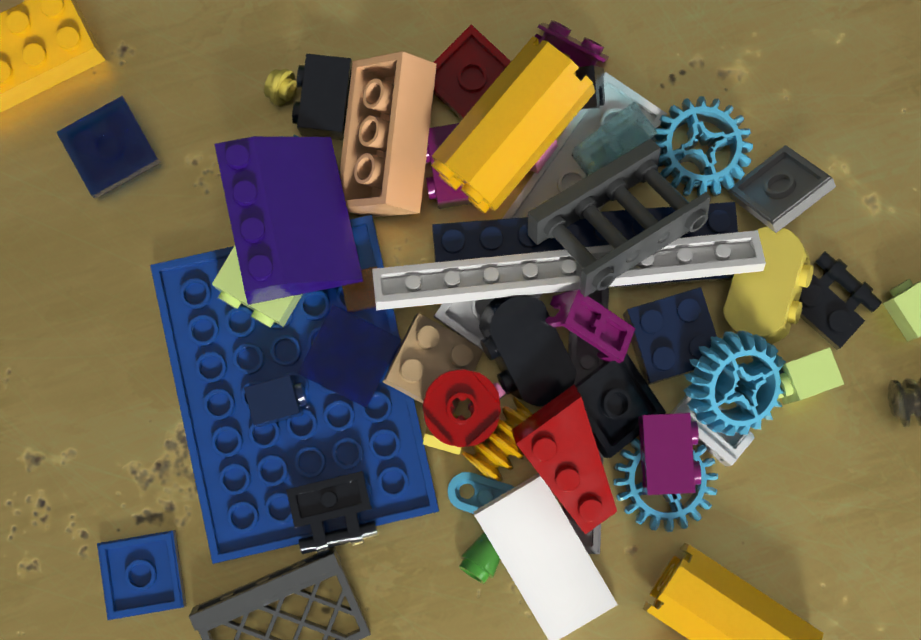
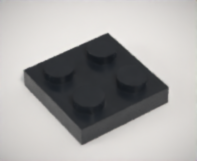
[575,353,666,458]

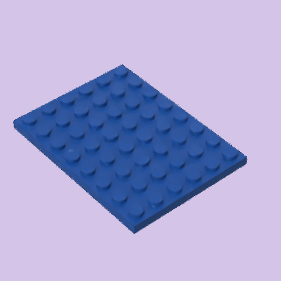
[150,215,439,564]

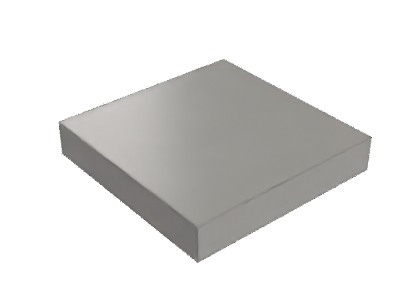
[728,145,836,233]

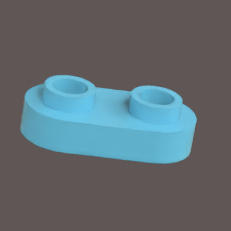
[448,472,514,514]

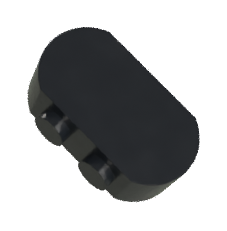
[479,295,576,406]

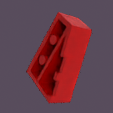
[511,385,617,534]

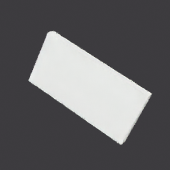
[473,473,618,640]

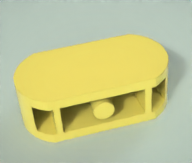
[723,226,813,344]

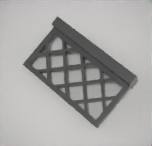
[189,547,371,640]

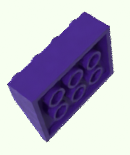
[214,136,363,305]

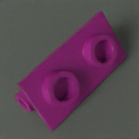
[534,20,609,68]

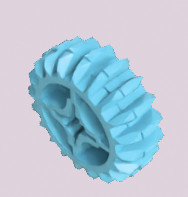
[653,96,753,197]
[683,331,786,436]
[613,438,718,532]

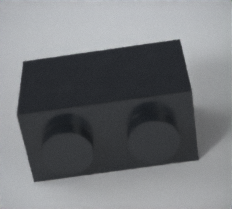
[292,54,352,140]

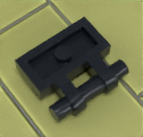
[799,251,882,350]
[286,471,378,555]

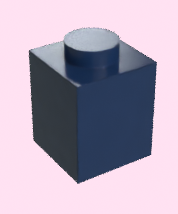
[244,375,308,427]

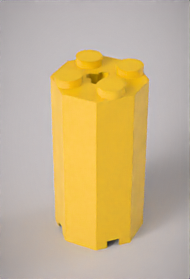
[431,36,595,214]
[643,543,824,640]

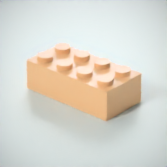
[339,51,437,217]

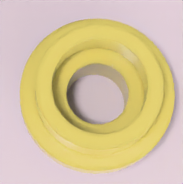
[264,69,297,106]

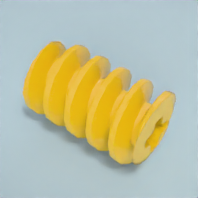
[461,397,532,482]

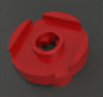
[422,369,501,447]

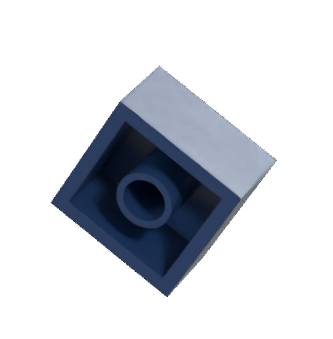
[623,287,717,385]

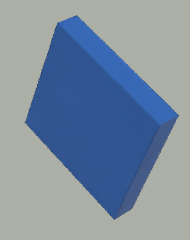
[97,530,186,620]

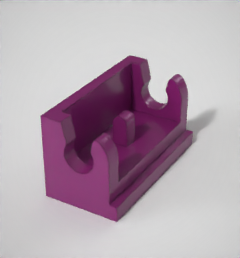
[545,289,636,363]

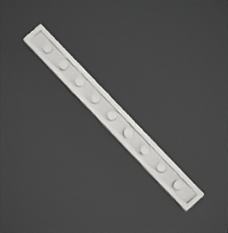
[372,230,766,310]

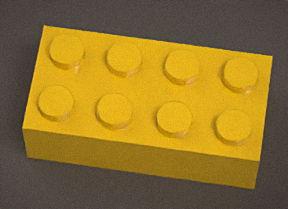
[0,0,106,113]

